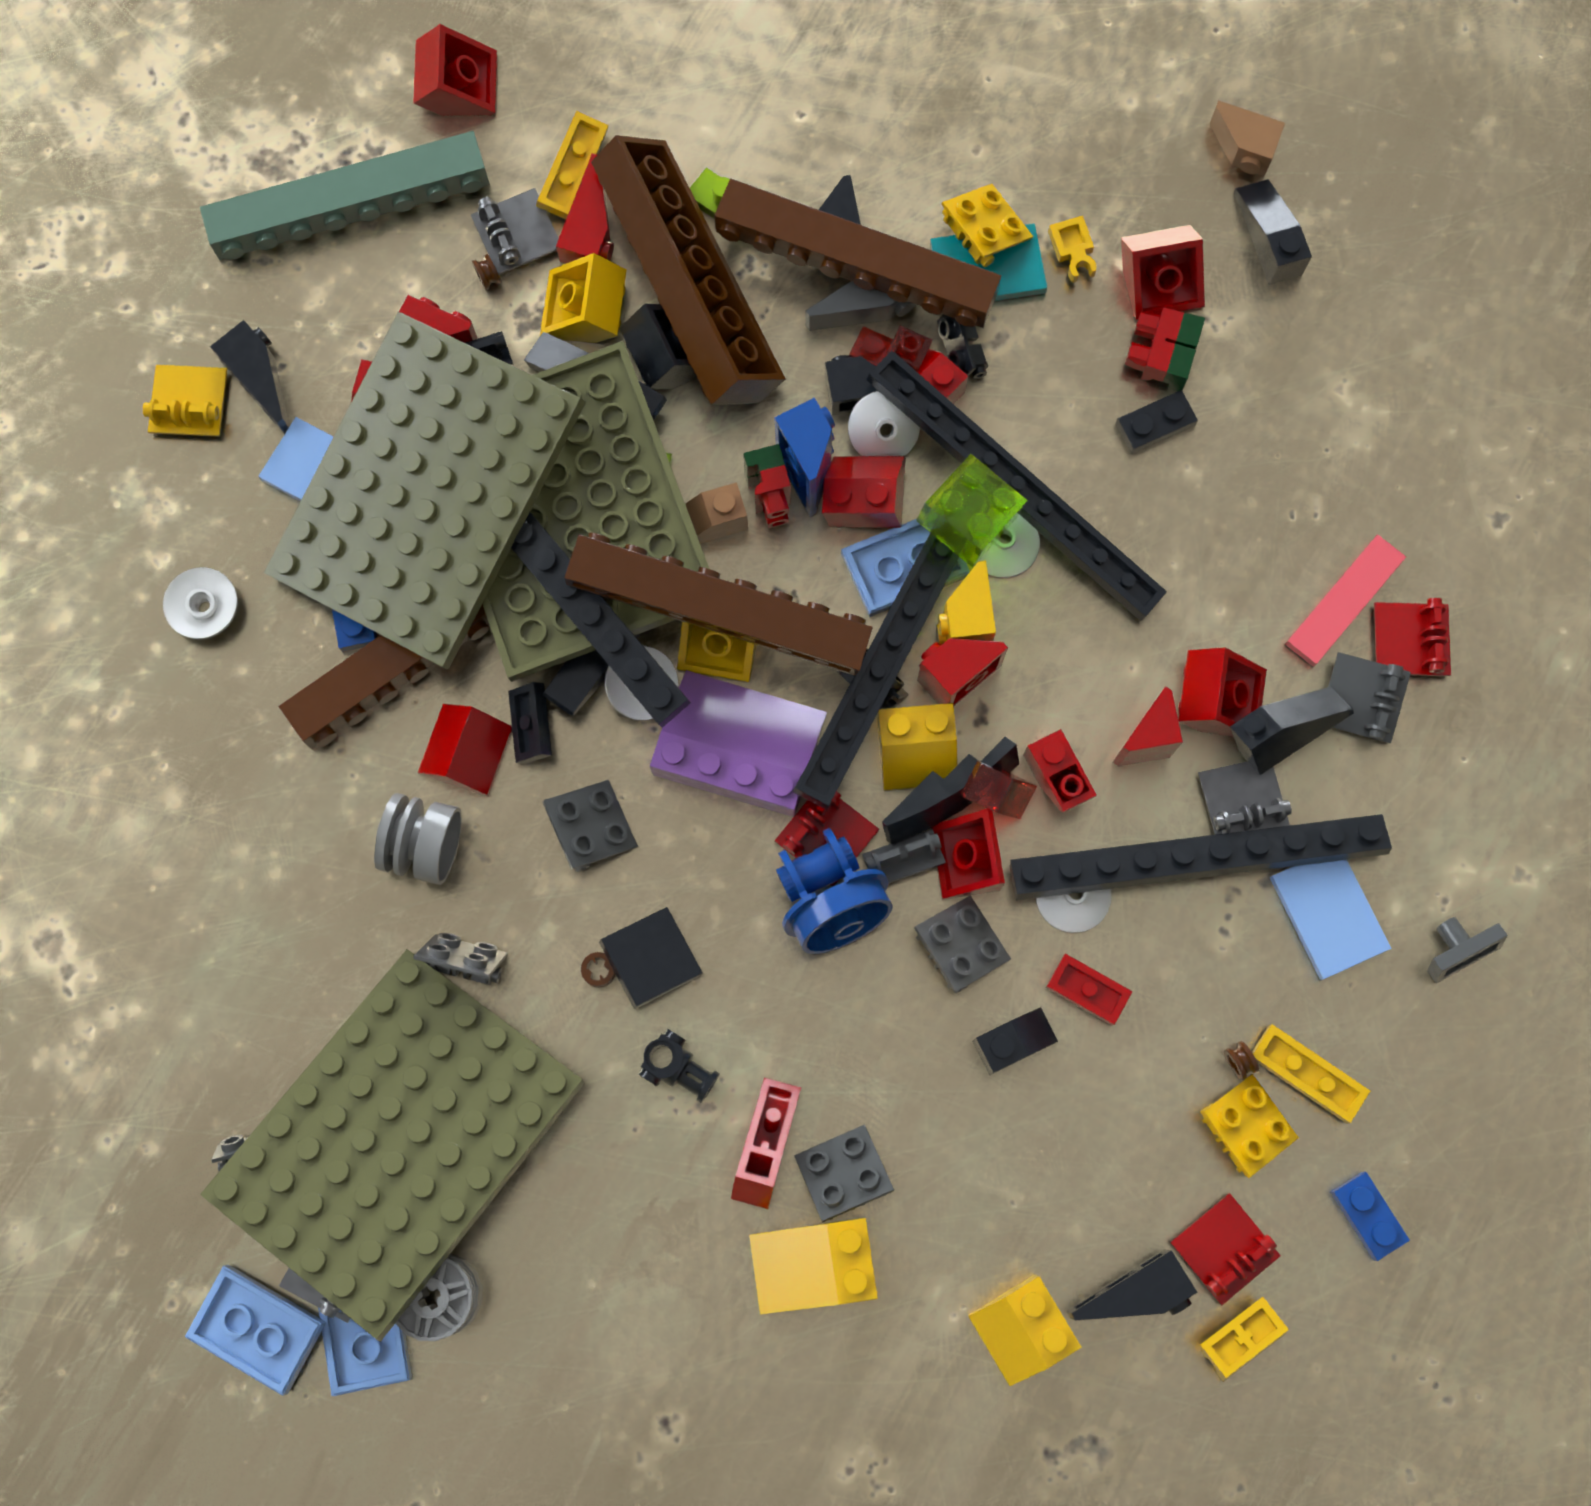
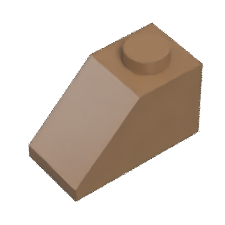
[1210,100,1285,176]
[685,482,748,544]

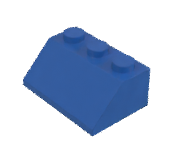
[774,397,835,517]

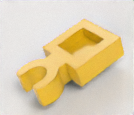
[1048,215,1097,283]

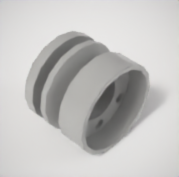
[374,793,462,885]
[396,1254,483,1341]

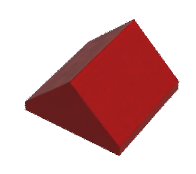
[1112,686,1183,767]
[417,704,512,796]
[931,808,1005,899]

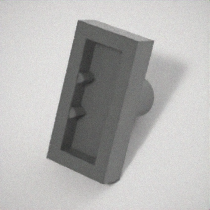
[1427,917,1508,983]

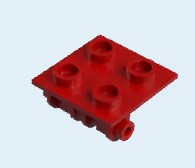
[1374,598,1451,676]
[774,791,880,887]
[1170,1193,1281,1306]

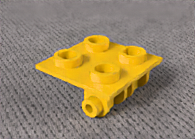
[941,183,1033,267]
[143,365,228,437]
[1200,1074,1299,1178]

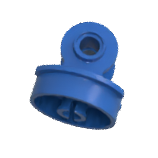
[776,828,893,954]

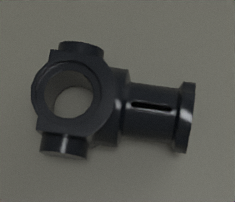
[638,1028,720,1103]

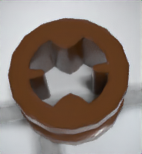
[472,254,502,290]
[581,952,616,988]
[1224,1041,1259,1080]

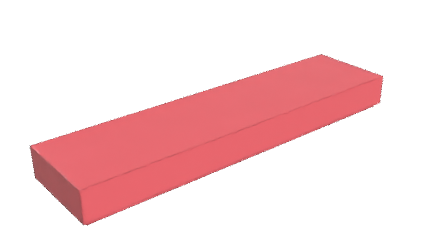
[1285,534,1406,667]

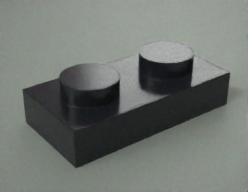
[1115,390,1198,454]
[508,682,552,764]

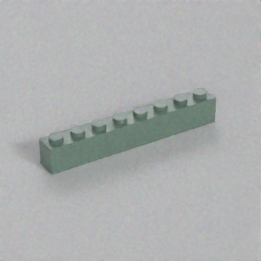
[200,131,490,260]

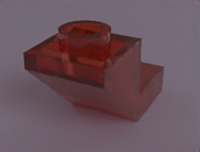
[849,325,933,372]
[961,760,1037,819]

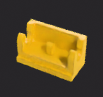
[1200,1297,1289,1382]

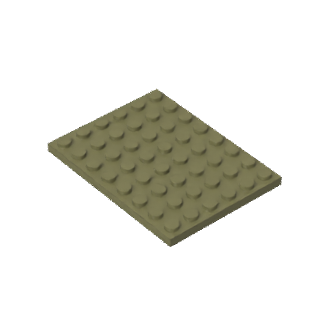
[264,312,586,669]
[482,341,709,682]
[200,949,585,1342]

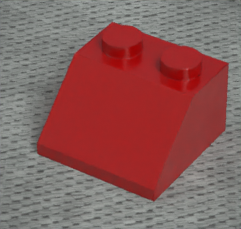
[413,24,497,116]
[1121,225,1205,320]
[822,456,906,528]
[917,638,1008,706]
[1178,647,1267,737]

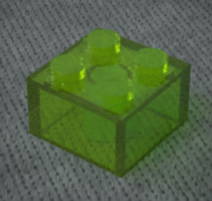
[916,454,1028,567]

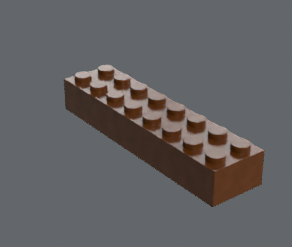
[591,135,786,405]

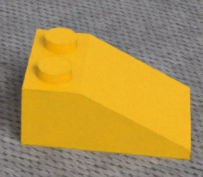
[749,1217,878,1314]

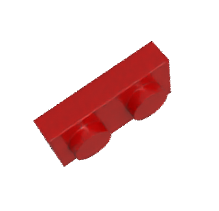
[1045,953,1133,1026]

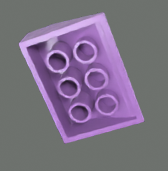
[650,670,827,817]

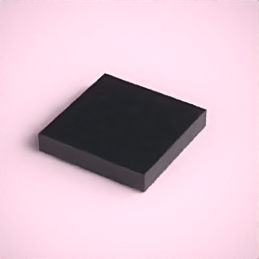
[599,907,703,1009]

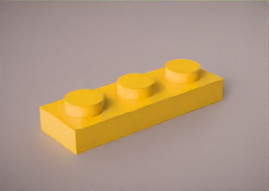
[536,111,609,220]
[1252,1024,1371,1124]

